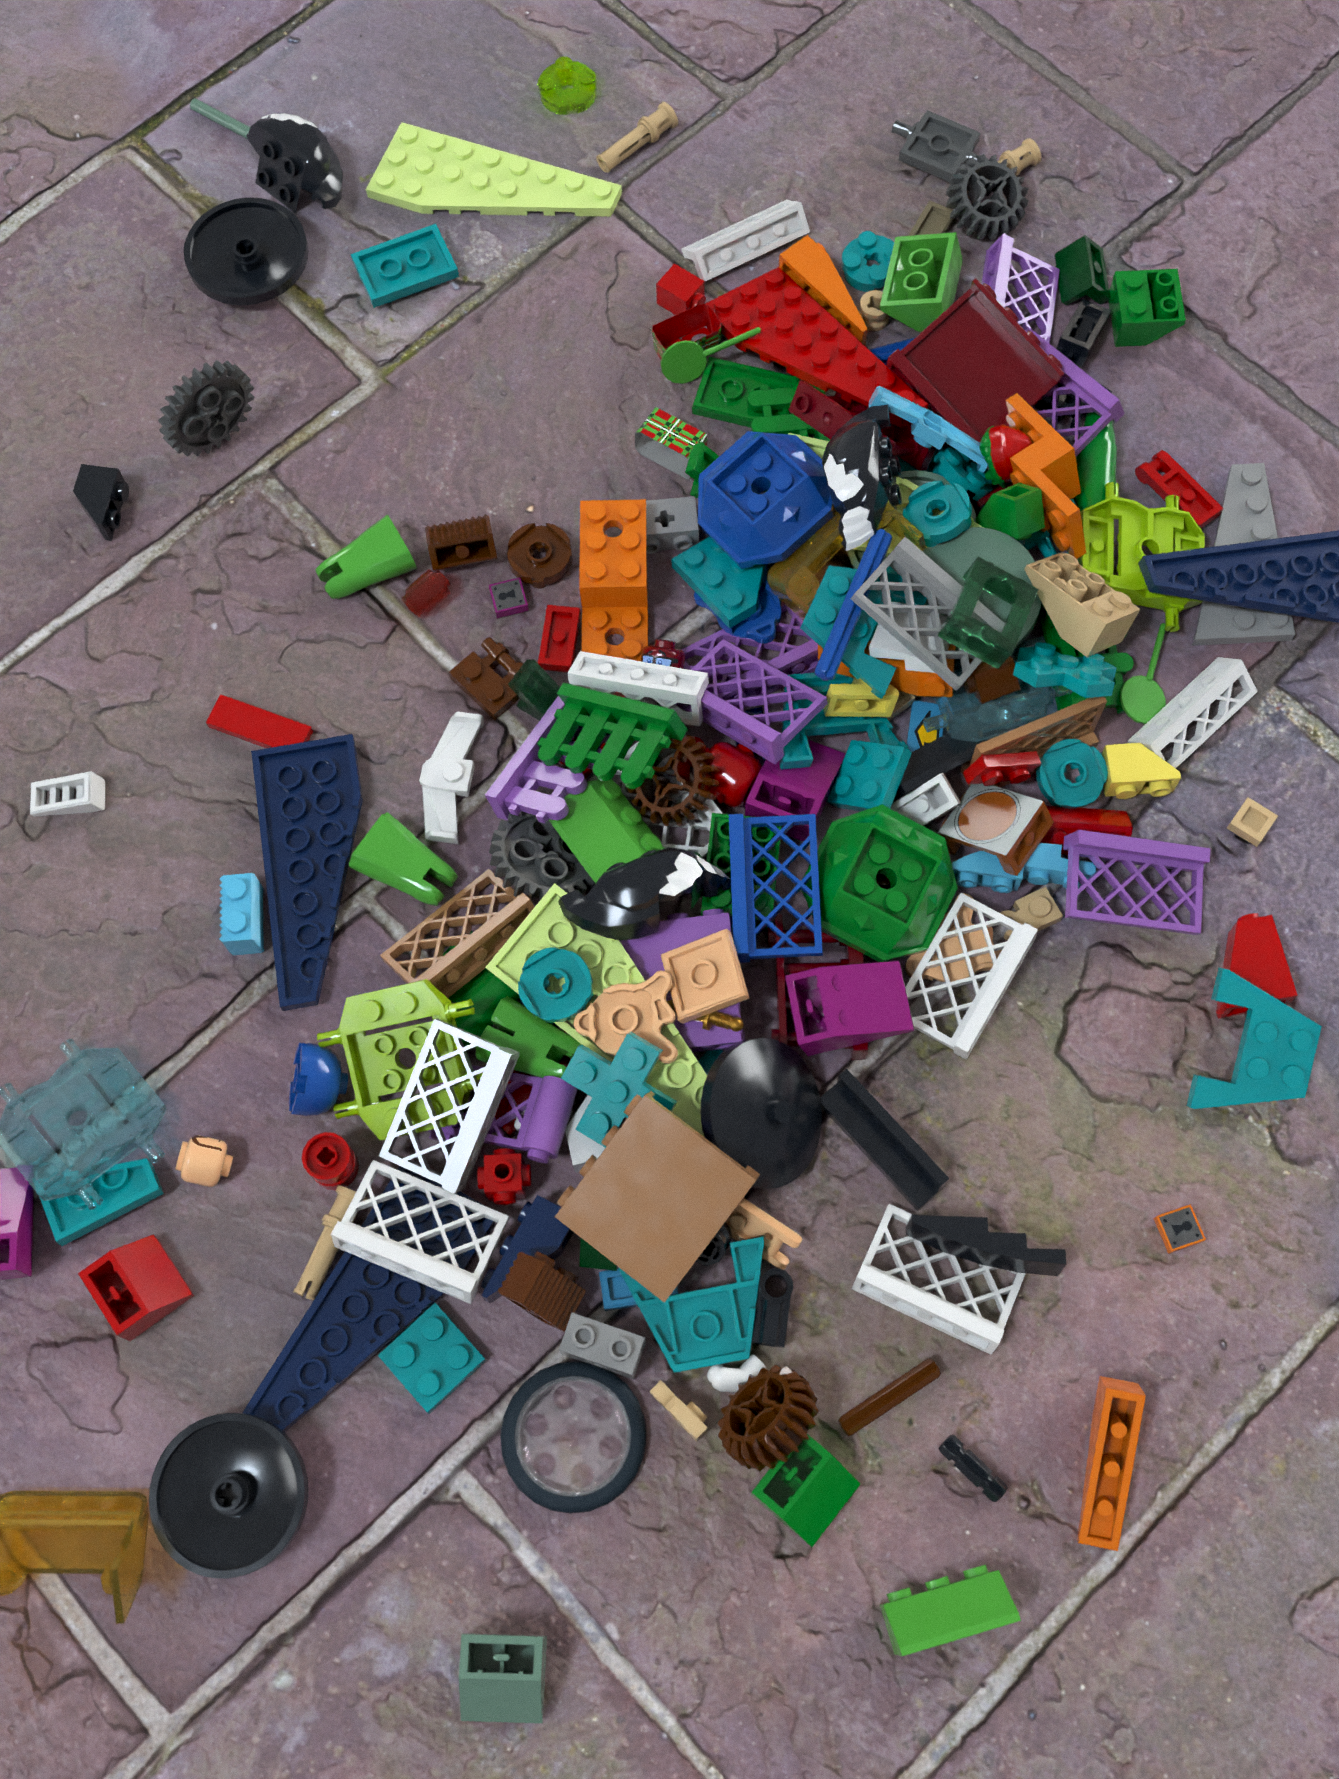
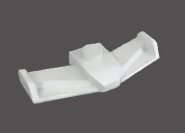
[419,712,484,844]

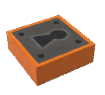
[1153,1204,1206,1254]

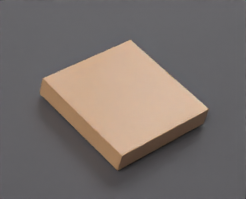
[660,928,749,1024]

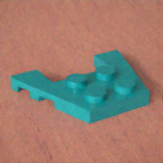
[800,565,927,699]
[780,673,909,770]
[1186,968,1322,1109]
[618,1237,764,1373]

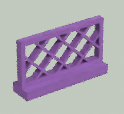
[981,233,1060,344]
[1025,327,1125,456]
[681,597,818,709]
[675,639,828,764]
[1063,830,1210,935]

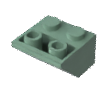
[459,1633,547,1724]

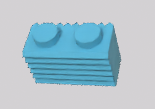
[219,873,264,955]

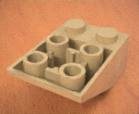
[1024,552,1140,657]

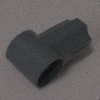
[751,1268,793,1348]

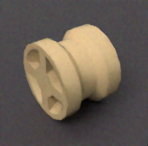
[859,290,889,332]

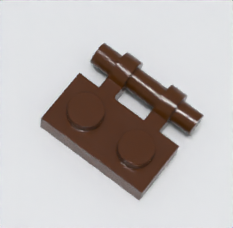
[449,637,536,720]

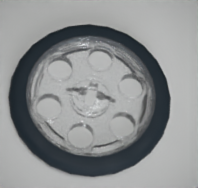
[500,1361,647,1514]

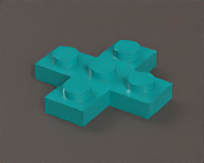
[1013,642,1117,698]
[561,1032,678,1148]

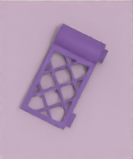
[427,1065,578,1163]

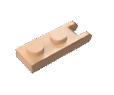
[725,1198,802,1270]

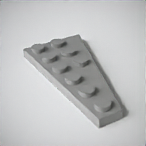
[1192,463,1295,646]

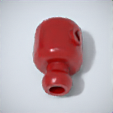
[689,736,762,807]

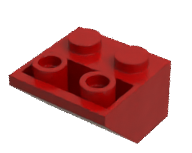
[78,1234,194,1341]

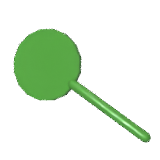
[660,327,761,384]
[1120,623,1166,724]

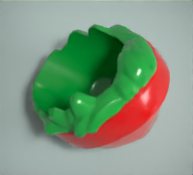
[979,424,1033,488]

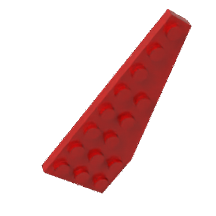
[705,267,928,428]

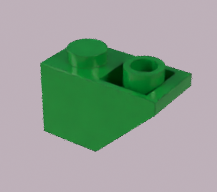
[975,483,1045,540]

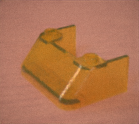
[767,502,926,621]
[0,1491,149,1624]

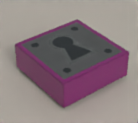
[489,577,529,618]

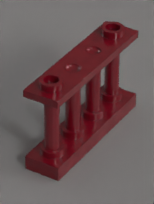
[788,381,936,471]
[767,914,868,1060]

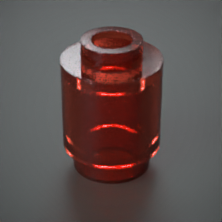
[401,569,451,618]

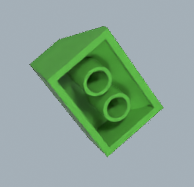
[880,232,963,331]
[549,779,665,884]
[880,1564,1021,1656]

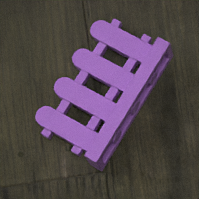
[485,696,611,824]

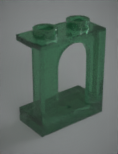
[937,556,1039,669]

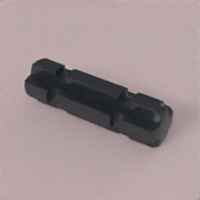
[939,1435,1008,1502]

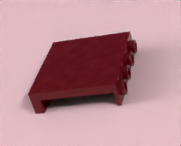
[886,278,1064,443]

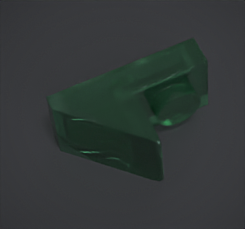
[508,659,560,721]

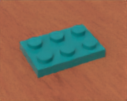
[351,224,459,308]

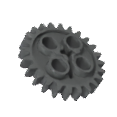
[158,360,254,456]
[489,811,595,901]

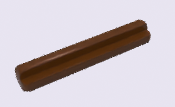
[838,1358,941,1436]

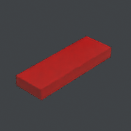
[206,694,313,748]

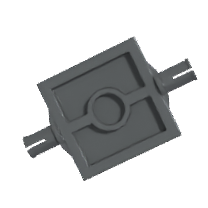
[891,110,988,182]

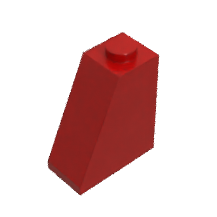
[1216,913,1298,1019]

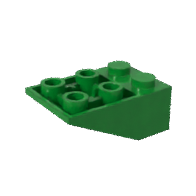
[701,813,782,932]

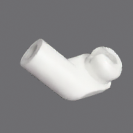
[707,1354,766,1392]

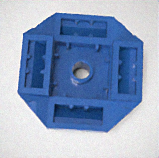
[698,431,835,569]

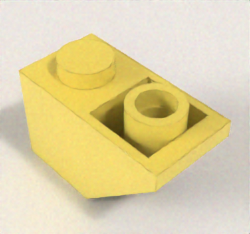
[1102,743,1181,799]

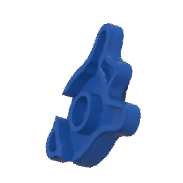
[694,564,782,644]

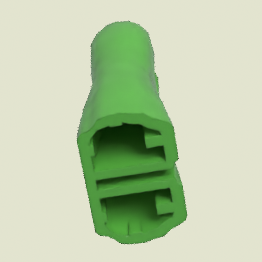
[315,515,417,599]
[349,812,458,906]
[475,996,581,1078]

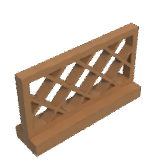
[960,697,1107,788]
[380,869,534,998]

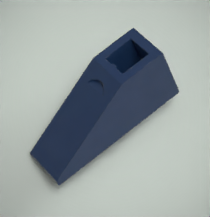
[480,1195,574,1304]

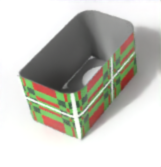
[635,407,708,480]

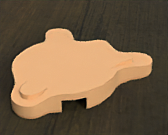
[905,893,1002,982]
[574,970,678,1064]

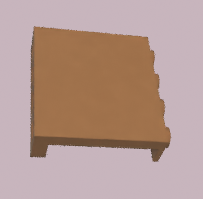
[555,1091,760,1303]

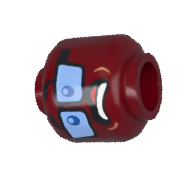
[641,639,686,669]

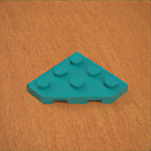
[671,537,765,629]

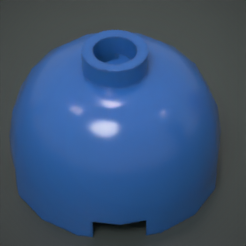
[289,1043,348,1116]

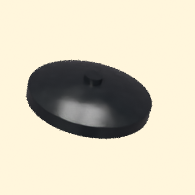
[184,197,309,305]
[701,1038,822,1189]
[149,1413,309,1579]

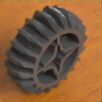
[945,154,1029,241]

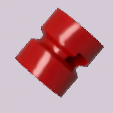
[302,1132,359,1190]

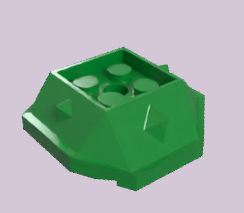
[801,804,958,962]

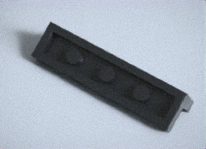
[894,708,1019,800]
[820,1068,949,1212]

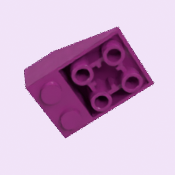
[745,739,846,841]
[785,961,915,1056]
[0,1166,35,1280]

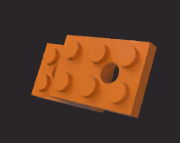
[1006,393,1086,559]
[579,499,648,661]

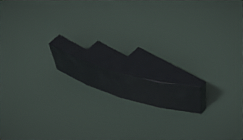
[1035,299,1111,410]
[906,1215,1067,1276]

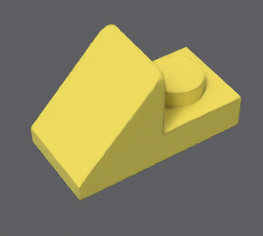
[823,677,899,717]

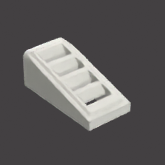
[30,771,105,817]

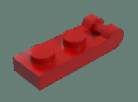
[1135,450,1223,529]

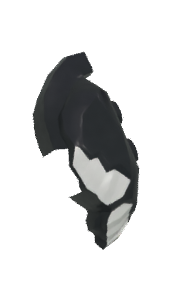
[246,113,343,214]
[822,405,902,551]
[558,847,731,941]

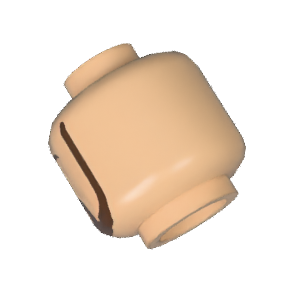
[175,1135,233,1187]

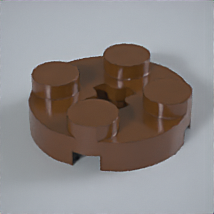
[507,523,573,589]

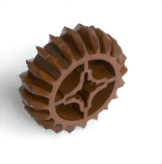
[627,735,720,827]
[717,1364,819,1471]

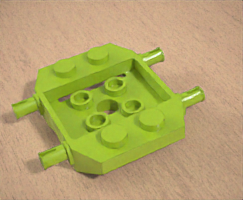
[1077,482,1205,632]
[317,979,483,1140]

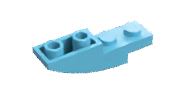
[952,843,1096,893]

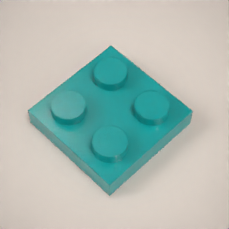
[827,740,912,812]
[378,1303,487,1414]

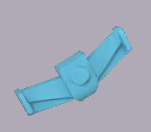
[868,386,988,473]

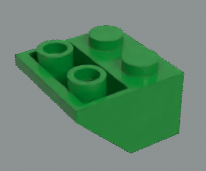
[1108,269,1186,347]
[750,1434,860,1548]

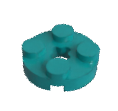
[841,231,894,292]
[934,446,993,501]
[903,481,972,547]
[1036,739,1108,809]
[518,947,593,1023]

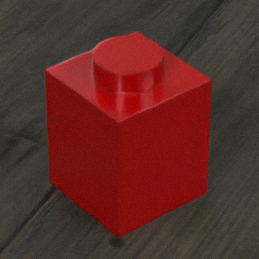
[656,263,706,315]

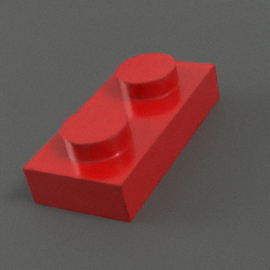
[538,605,581,672]
[963,751,1041,786]

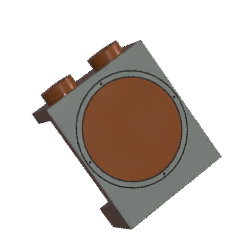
[938,783,1054,876]

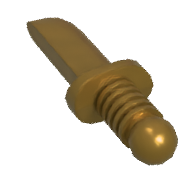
[667,1000,743,1032]

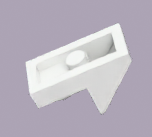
[890,773,961,826]

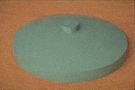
[922,527,1042,662]

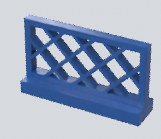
[729,814,823,963]

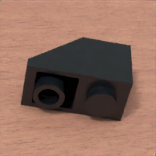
[73,464,129,541]

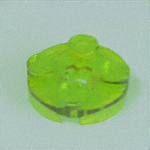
[538,56,597,115]

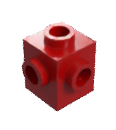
[477,1148,532,1205]

